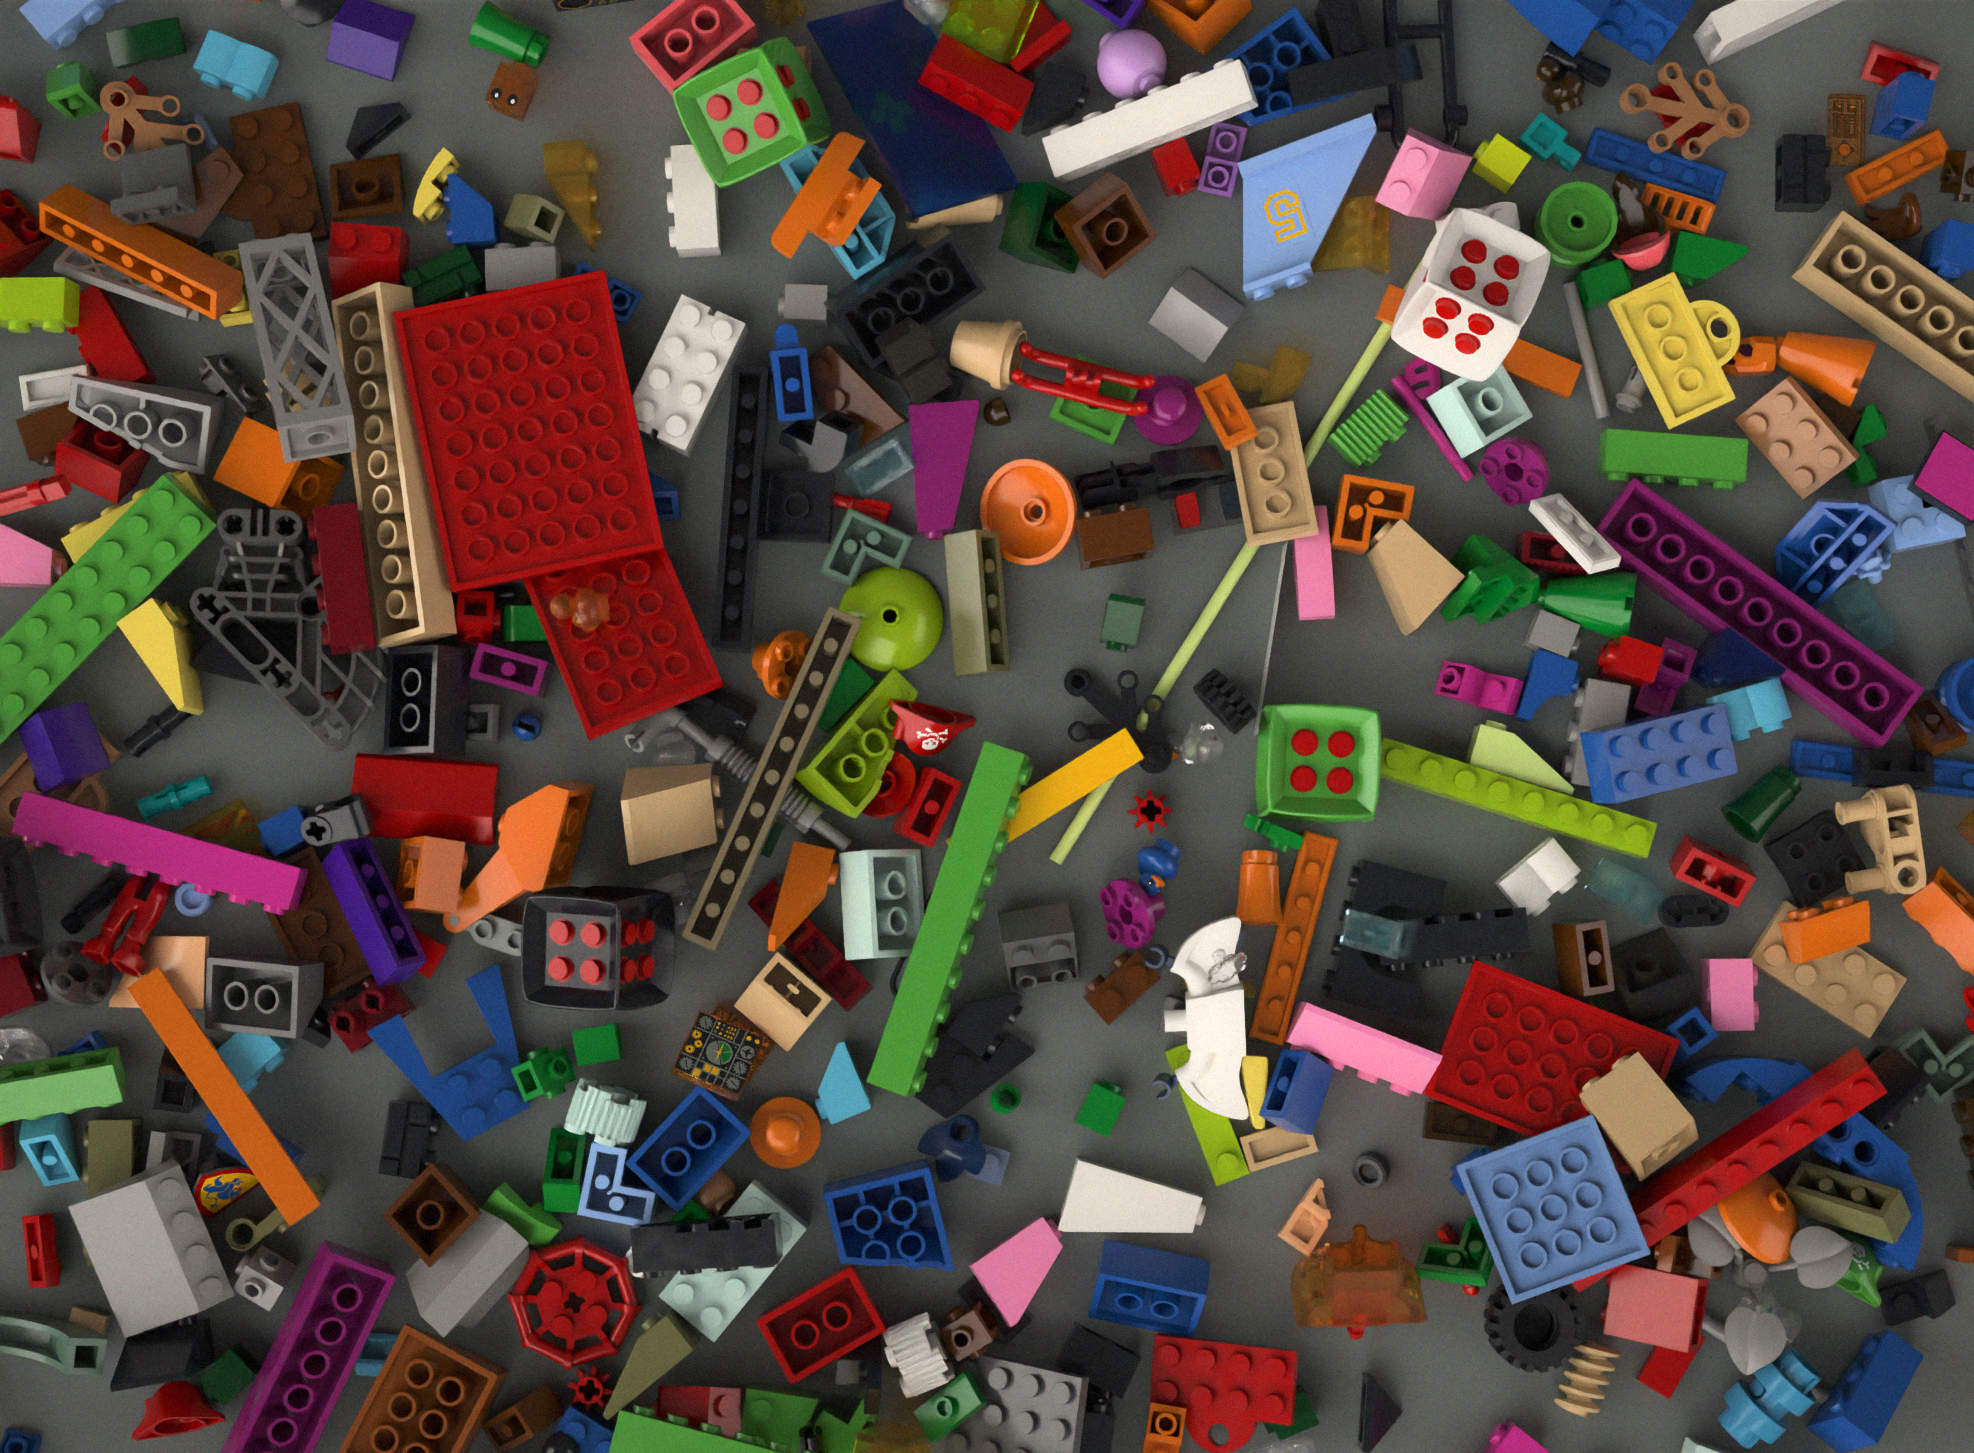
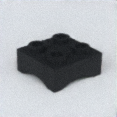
[1763,810,1867,907]

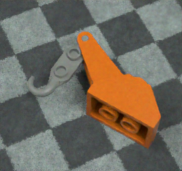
[442,779,595,956]

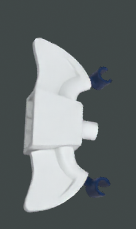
[1145,915,1249,1120]

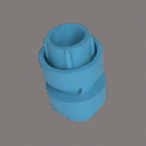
[1718,1346,1822,1449]

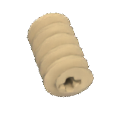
[1554,1337,1620,1420]

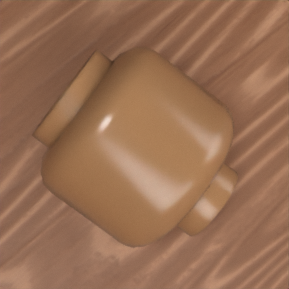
[691,1168,736,1217]

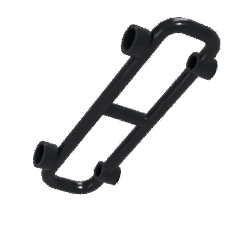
[1373,0,1468,151]

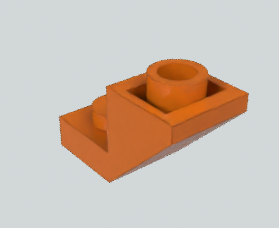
[1142,1403,1186,1453]

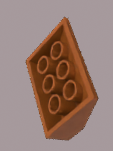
[338,1323,510,1453]

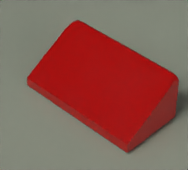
[1860,40,1941,86]

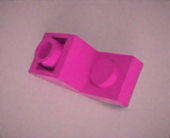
[1434,660,1524,716]

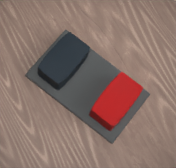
[1168,478,1244,536]

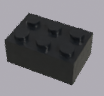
[383,645,470,757]

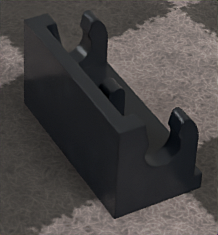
[1852,747,1935,790]

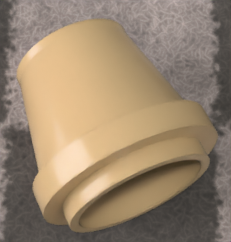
[950,319,1027,391]

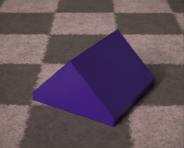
[17,701,112,795]

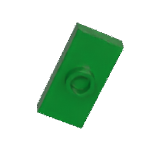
[913,1371,988,1443]

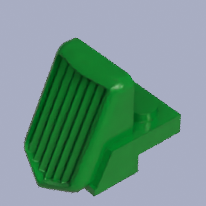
[1440,534,1540,626]

